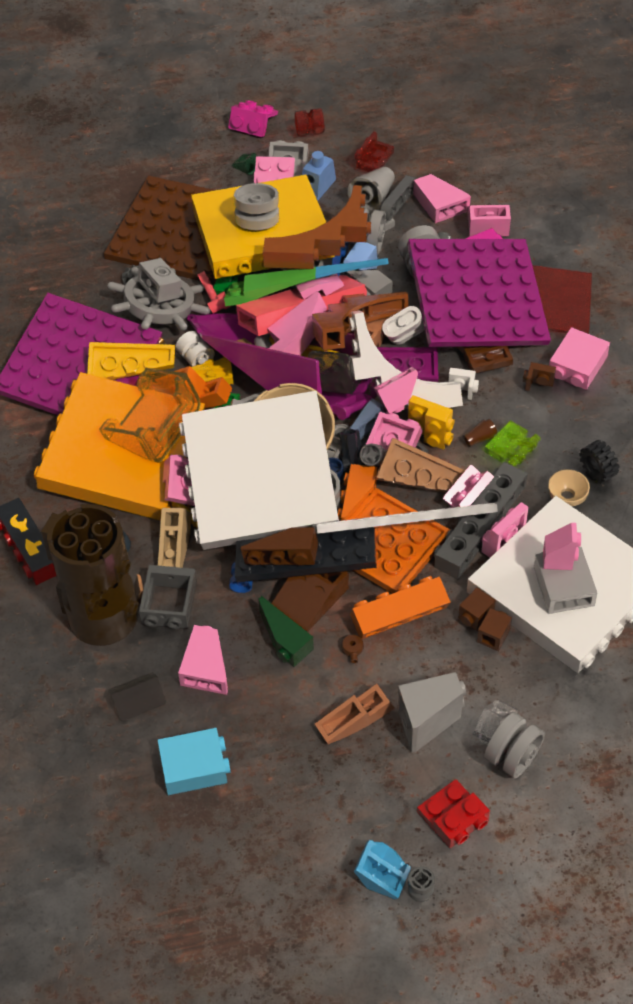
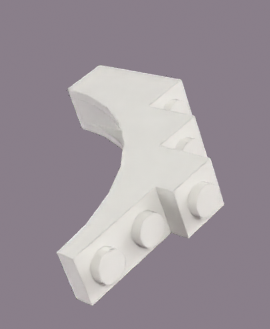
[346,310,463,410]

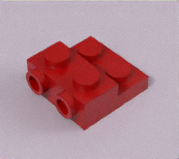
[417,779,490,849]

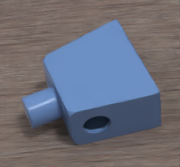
[302,151,336,201]

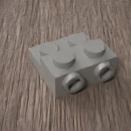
[269,140,309,177]

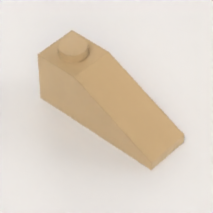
[158,508,192,568]

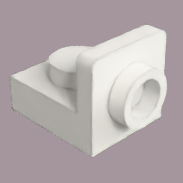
[449,368,479,400]

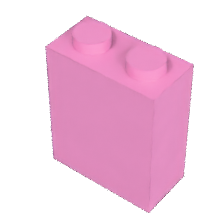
[549,327,610,390]

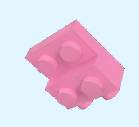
[254,157,295,183]
[366,412,422,458]
[163,455,195,506]
[482,502,528,558]

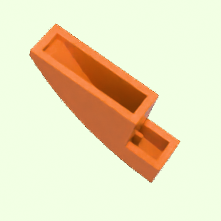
[141,366,232,408]

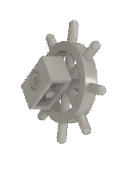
[107,258,210,331]

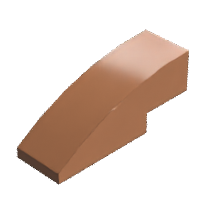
[315,684,395,744]

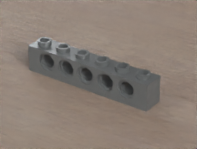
[433,462,528,580]

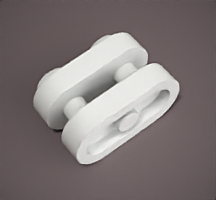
[382,306,425,345]

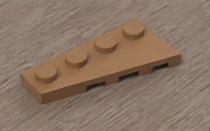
[375,438,465,493]

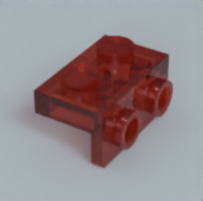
[355,131,394,172]

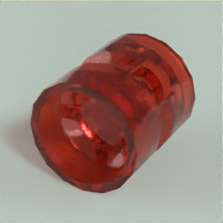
[294,108,325,136]

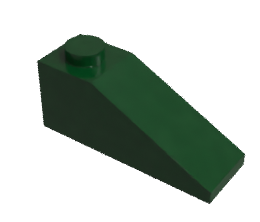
[258,596,314,667]

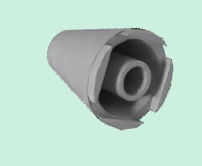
[348,167,395,213]

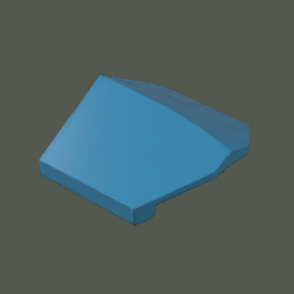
[354,840,411,899]

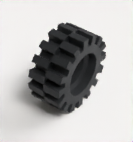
[579,440,620,484]

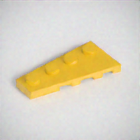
[87,342,175,380]

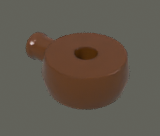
[341,635,364,664]

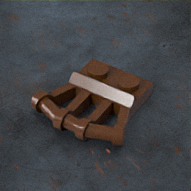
[456,346,513,373]

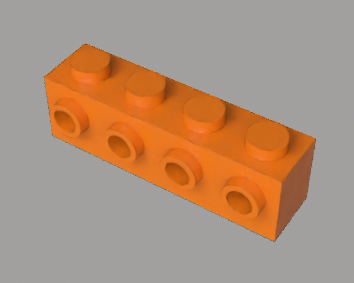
[350,576,451,639]

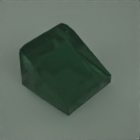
[232,153,257,175]

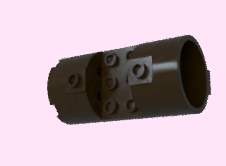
[41,504,139,646]

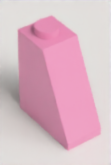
[413,174,471,223]
[178,625,228,695]

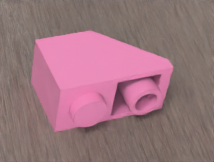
[543,523,581,570]

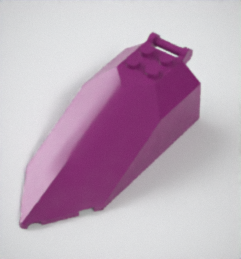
[187,313,373,420]

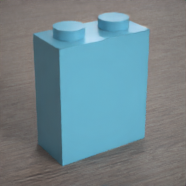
[158,728,231,795]

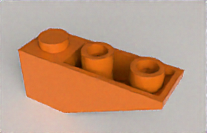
[338,464,377,521]

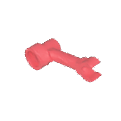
[197,271,231,314]

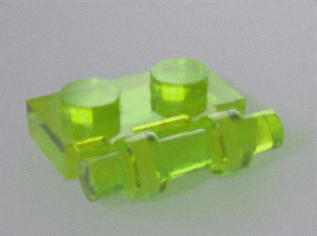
[484,420,541,467]

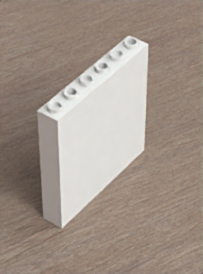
[179,391,339,550]
[467,496,633,673]

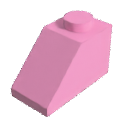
[374,367,418,414]

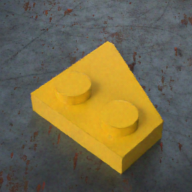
[191,356,233,385]

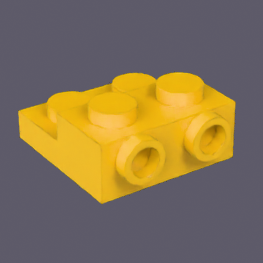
[408,395,455,450]

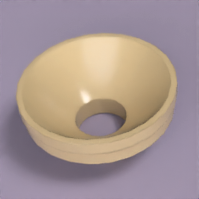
[548,470,590,506]

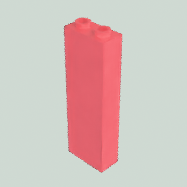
[236,274,367,336]

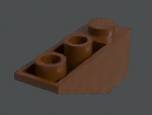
[241,527,318,565]

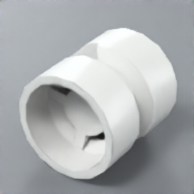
[176,331,215,367]

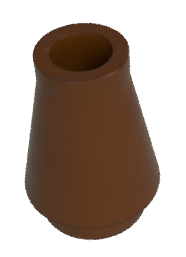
[463,419,498,447]

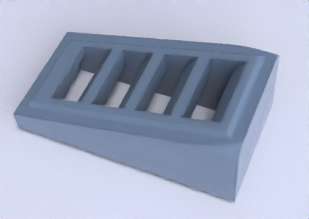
[350,398,384,440]

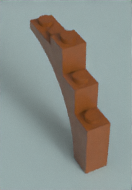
[263,185,371,269]
[312,292,408,350]

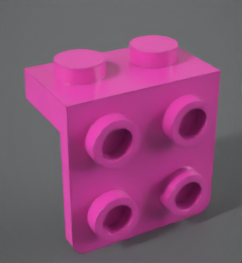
[228,100,278,137]

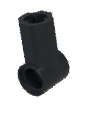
[340,429,366,475]

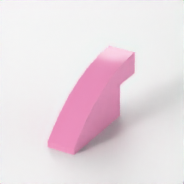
[267,291,327,356]

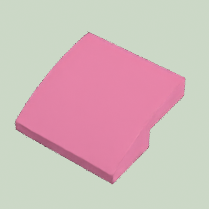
[296,274,344,299]

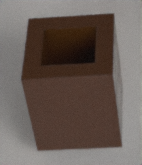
[458,587,496,631]
[477,608,512,652]

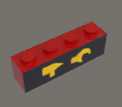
[0,498,56,585]

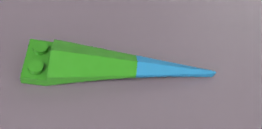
[224,258,389,306]

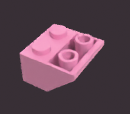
[467,205,511,237]

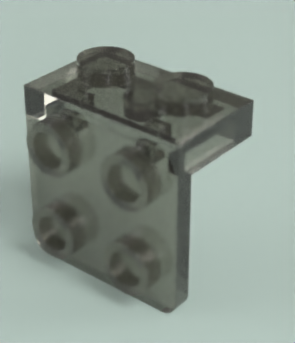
[308,350,361,394]

